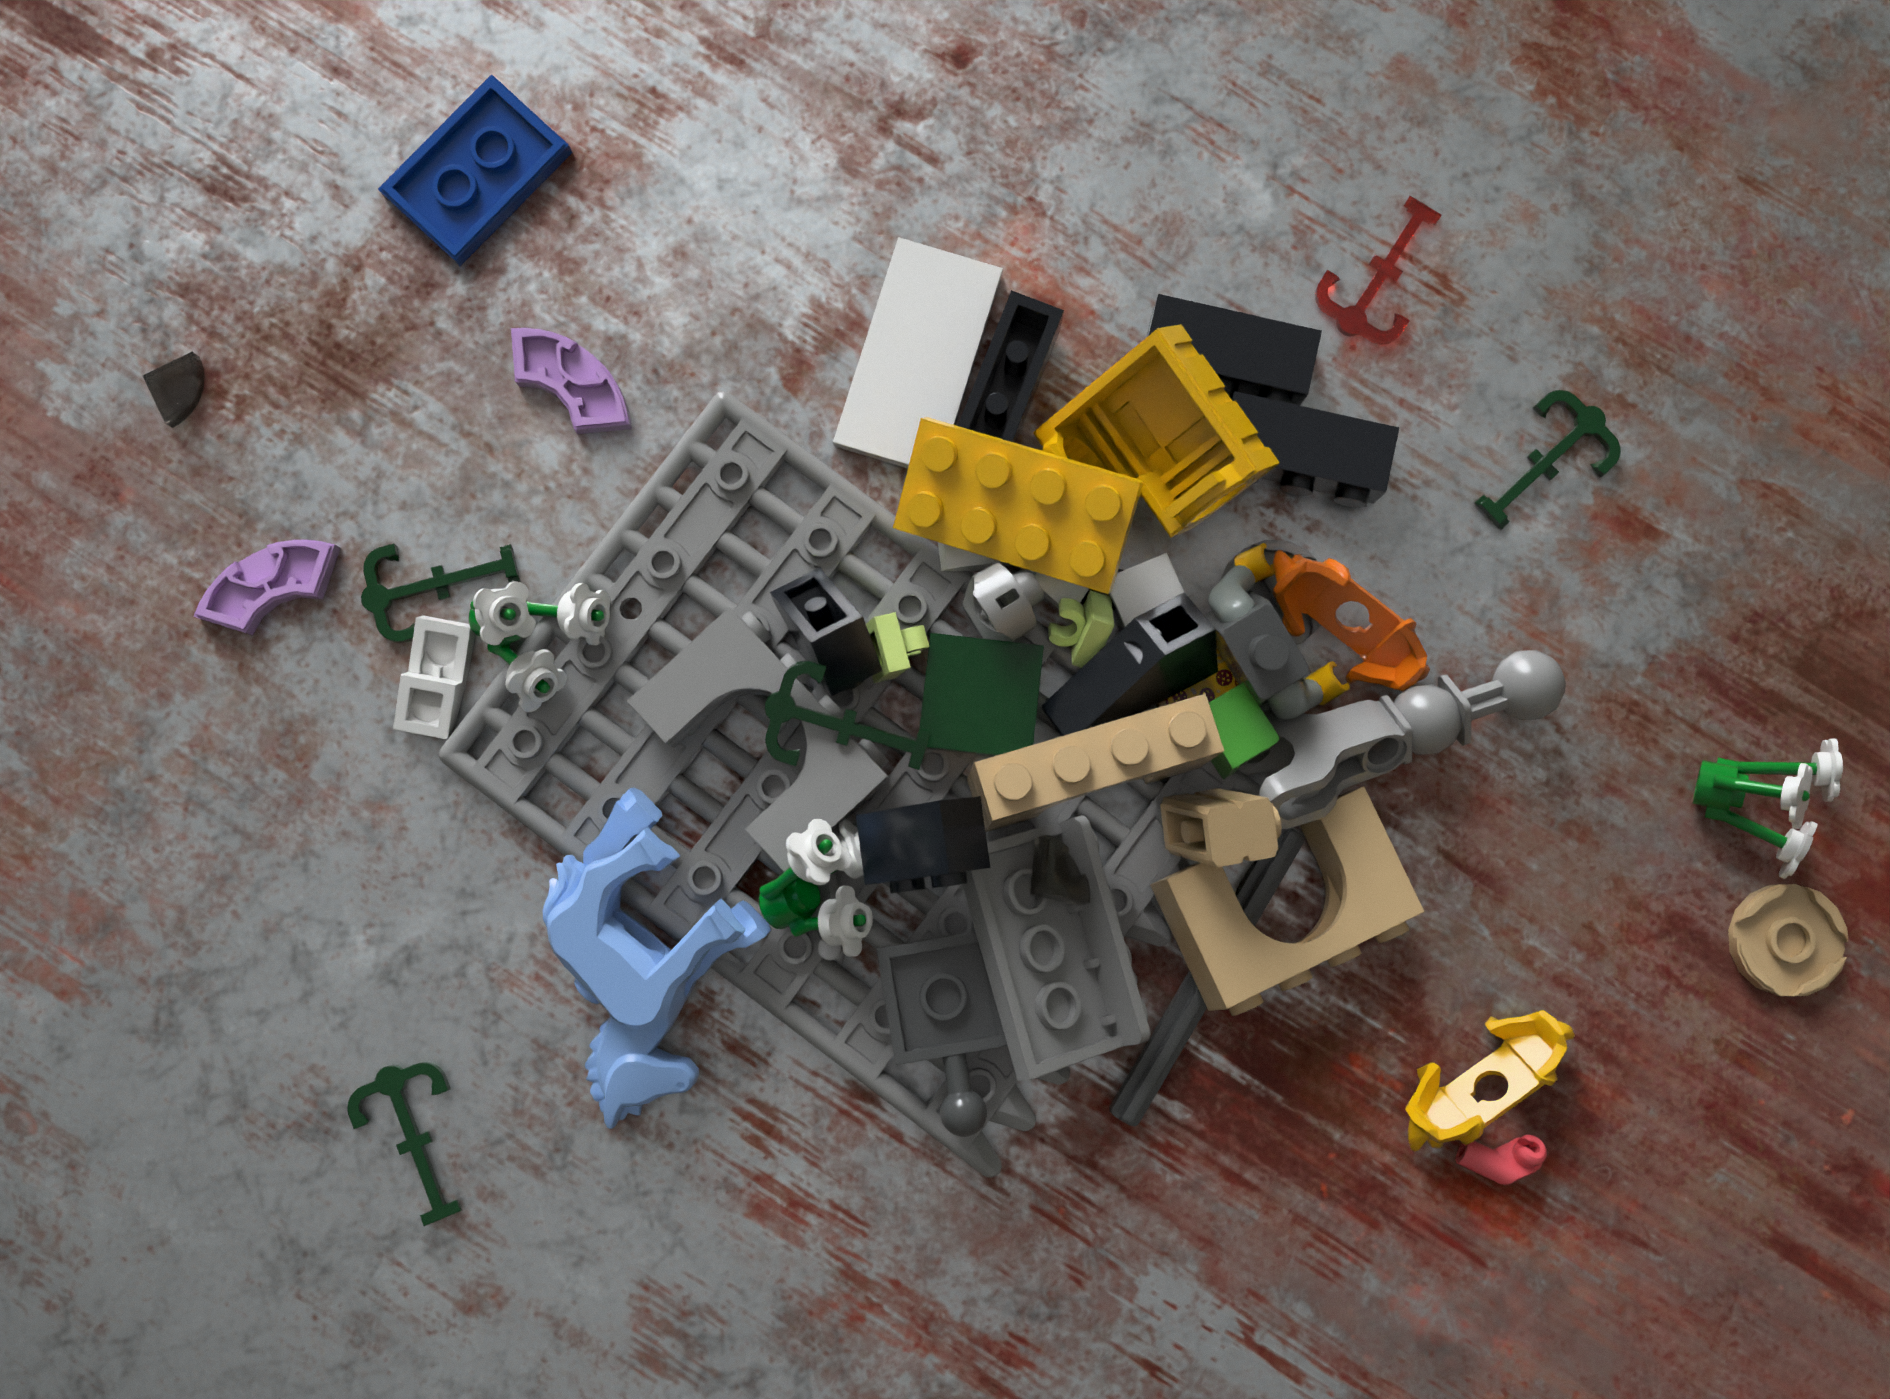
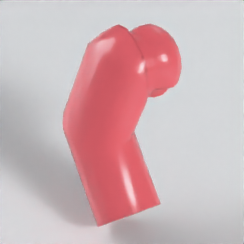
[1455,1134,1547,1185]

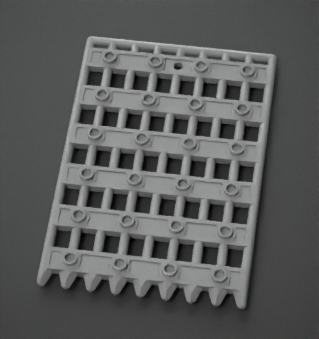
[439,392,1261,1178]

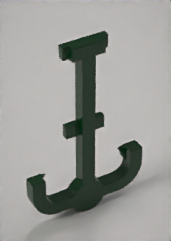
[1474,390,1621,530]
[361,543,521,643]
[765,661,931,770]
[347,1062,462,1226]

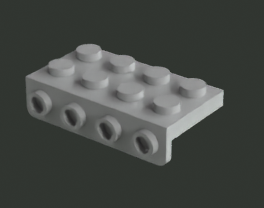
[962,815,1151,1081]

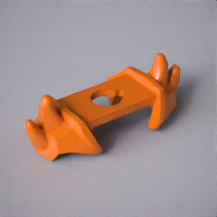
[1272,550,1430,691]

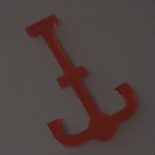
[1315,196,1442,345]

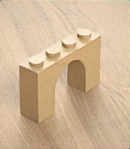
[967,693,1224,832]
[1150,786,1424,1016]

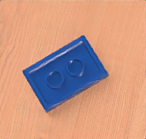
[378,74,573,267]

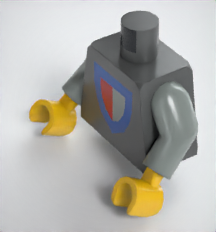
[1204,543,1350,719]

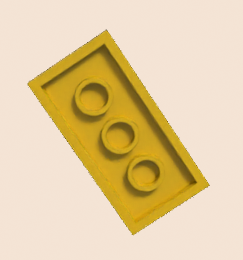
[893,417,1144,594]

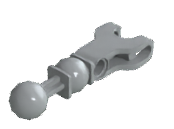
[1238,650,1566,829]

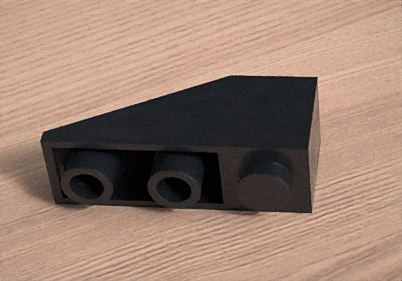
[1042,592,1218,736]

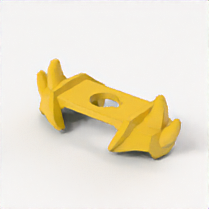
[1405,1010,1575,1152]

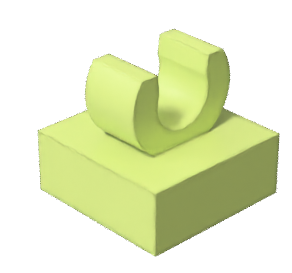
[1048,590,1114,668]
[866,612,930,683]

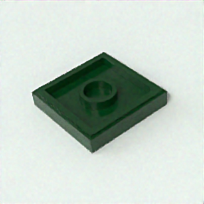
[920,633,1044,756]

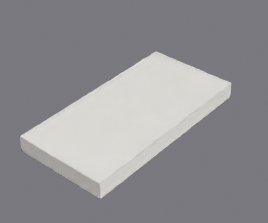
[833,237,1003,469]

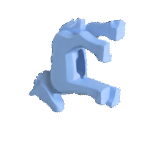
[542,787,771,1129]

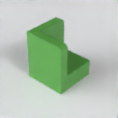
[1209,682,1279,780]

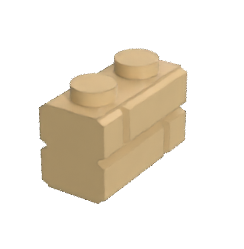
[1160,788,1282,868]

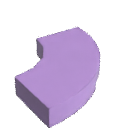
[511,328,632,434]
[193,540,341,636]

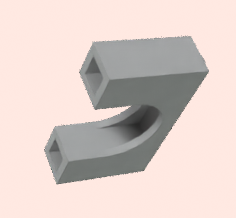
[627,607,890,872]

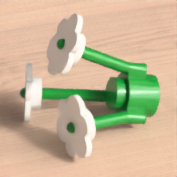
[1692,739,1843,879]

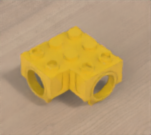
[1033,324,1280,538]

